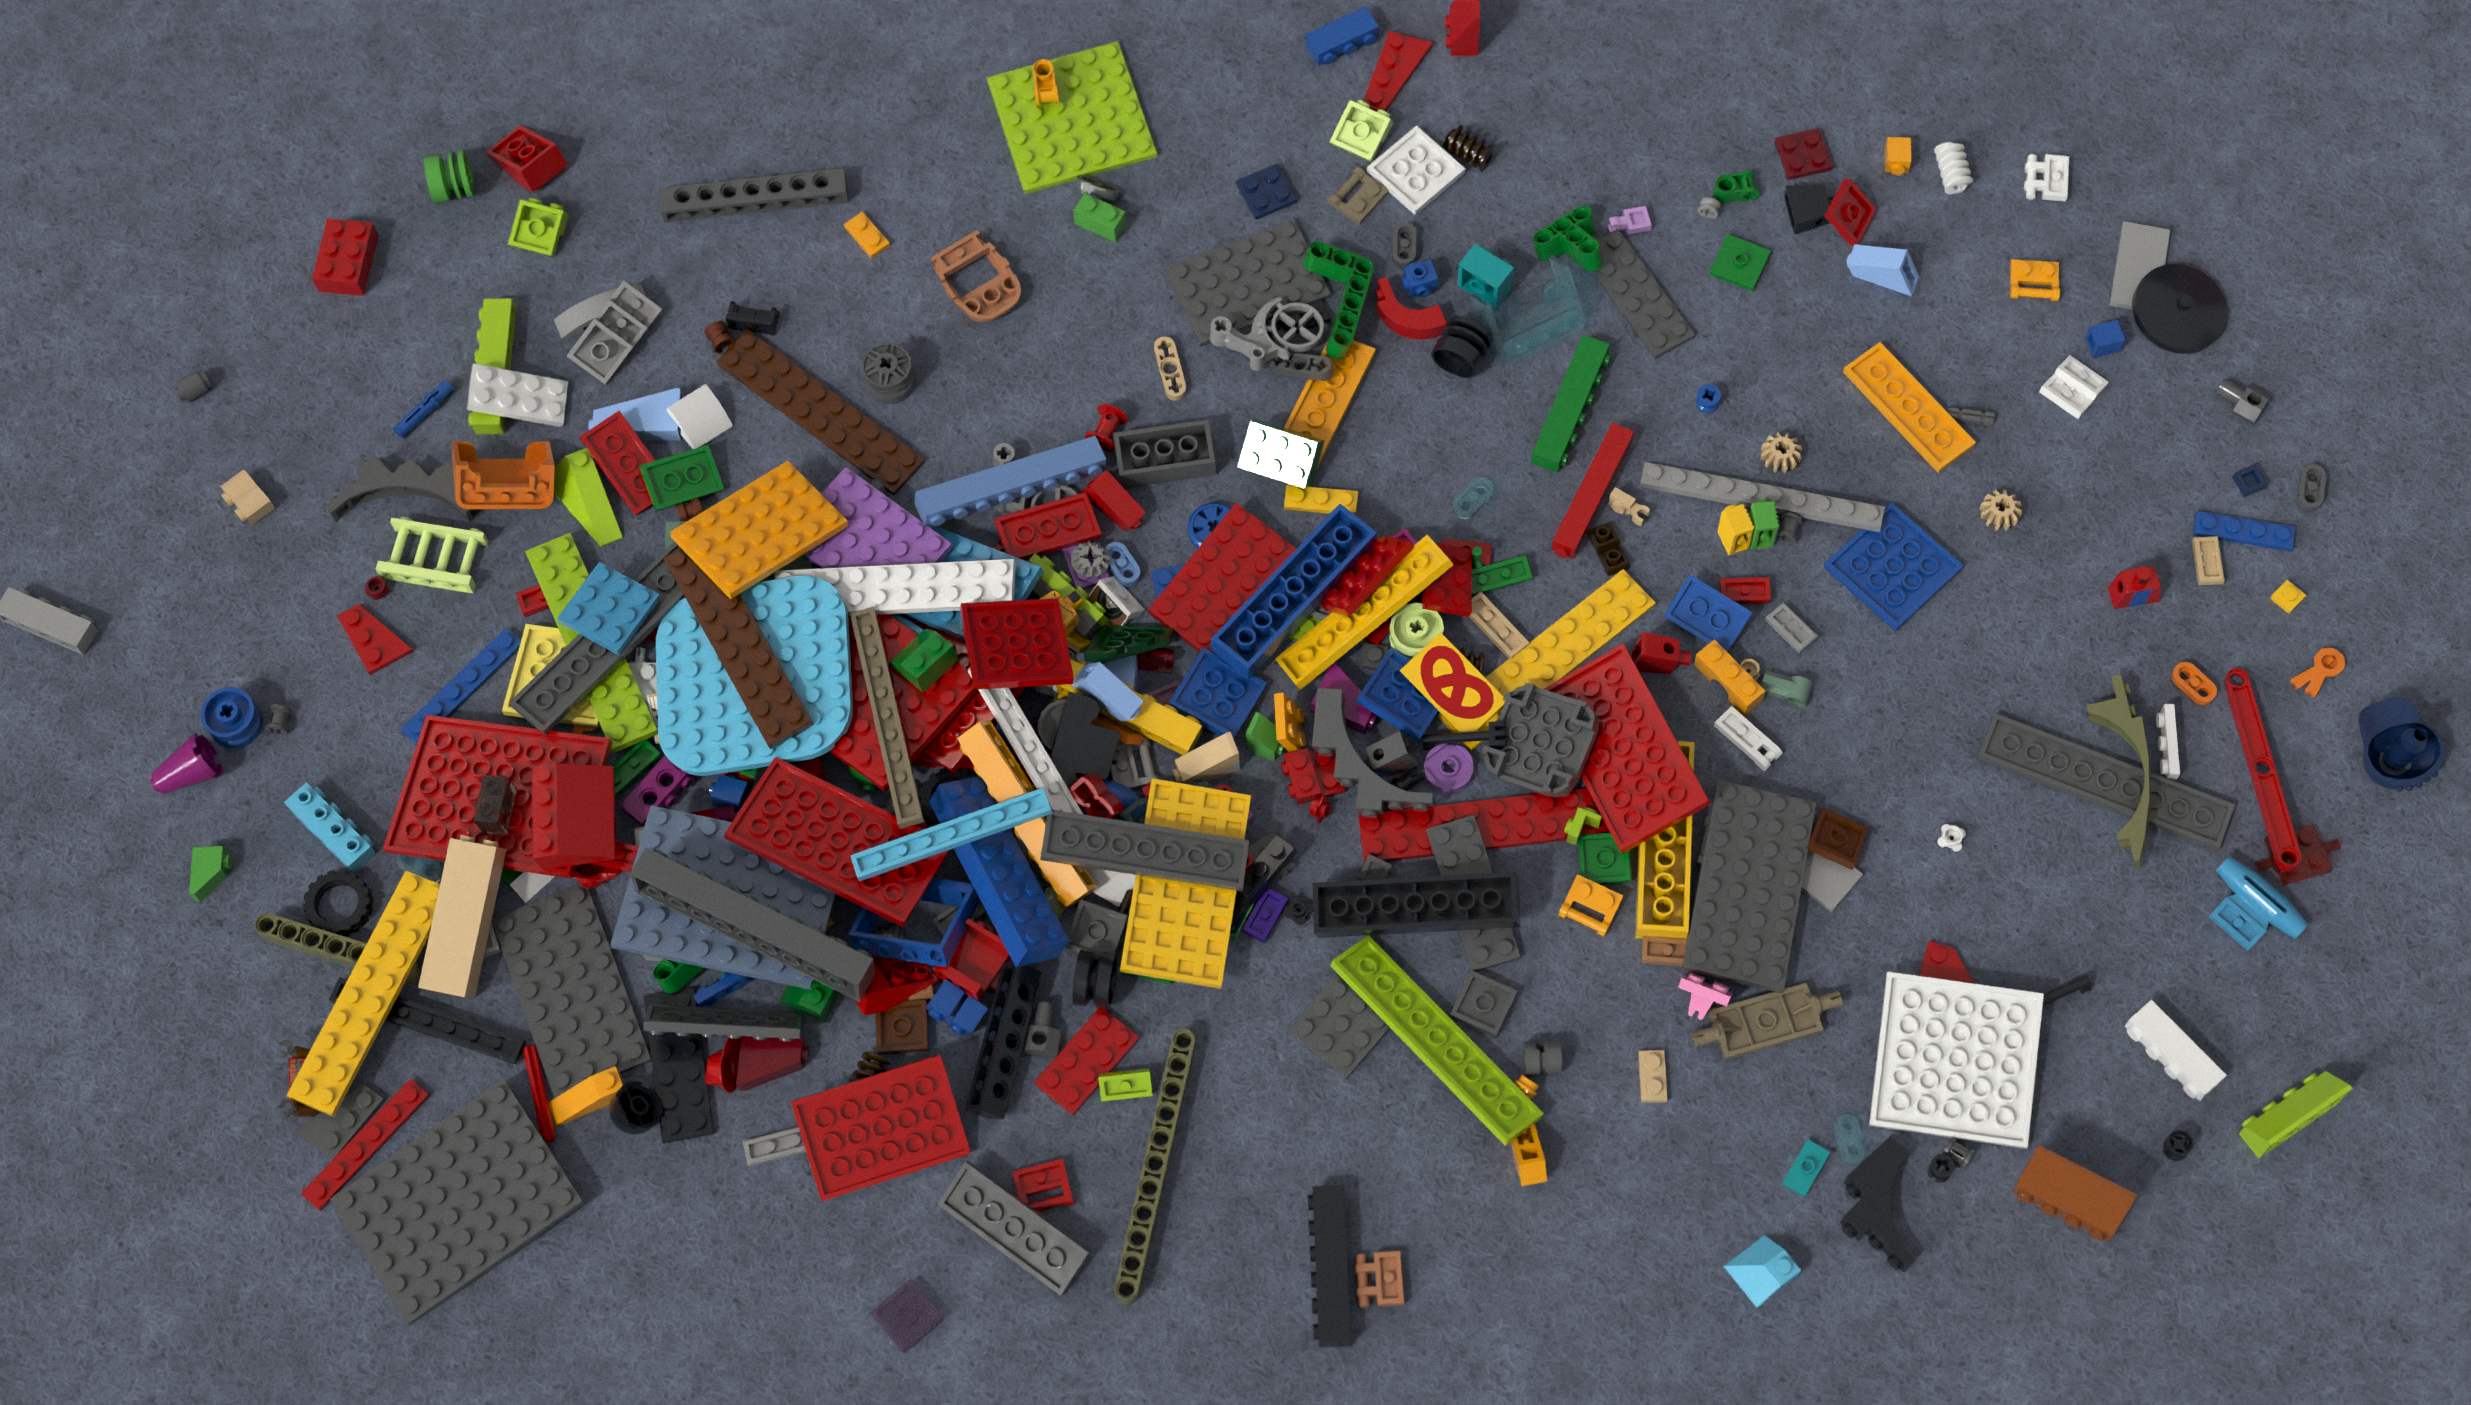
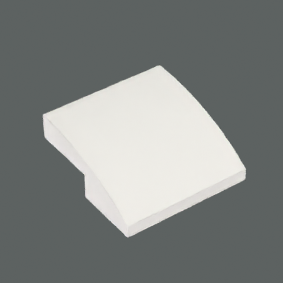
[2039,355,2109,419]
[667,384,733,449]

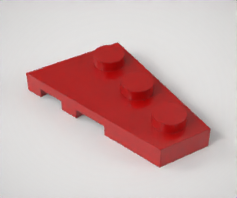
[337,604,414,675]

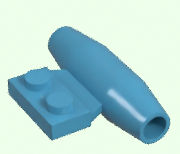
[2208,855,2309,951]

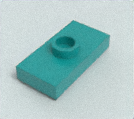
[1782,1139,1831,1197]

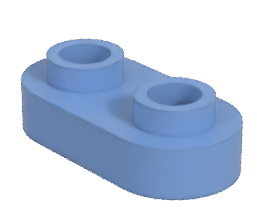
[1105,542,1141,587]

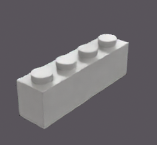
[0,587,98,655]

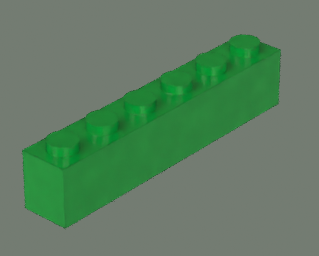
[1531,335,1612,473]

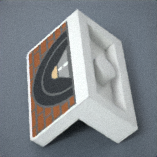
[1087,576,1145,626]

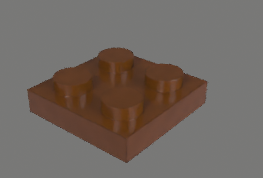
[1806,807,1869,870]
[876,1000,929,1055]

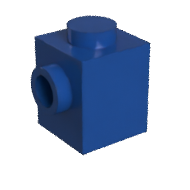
[2085,320,2126,358]
[709,774,750,813]

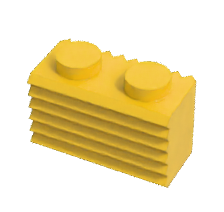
[1717,504,1755,556]

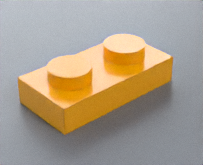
[844,212,890,259]

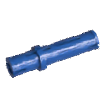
[392,380,455,439]

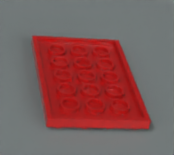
[1147,502,1297,655]
[791,1054,971,1201]

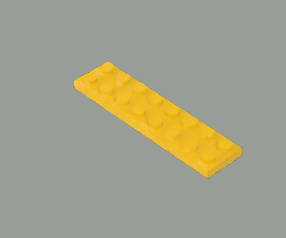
[1275,535,1453,690]

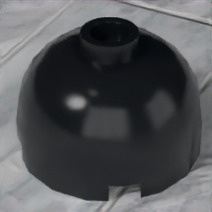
[609,1081,663,1135]

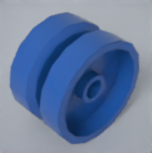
[200,687,263,749]

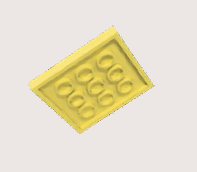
[502,624,600,728]

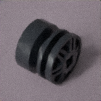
[1431,316,1493,378]

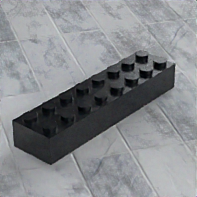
[1313,872,1521,938]

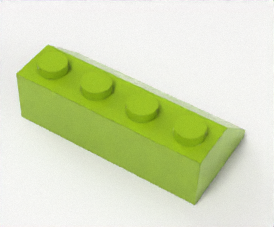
[2239,1071,2353,1159]

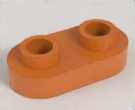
[2171,662,2217,706]

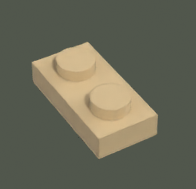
[1638,1050,1667,1103]

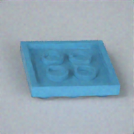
[557,562,661,655]

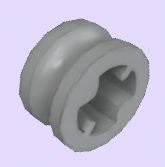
[1697,197,1721,219]

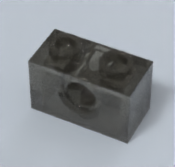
[473,775,517,834]

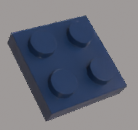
[1236,163,1298,220]

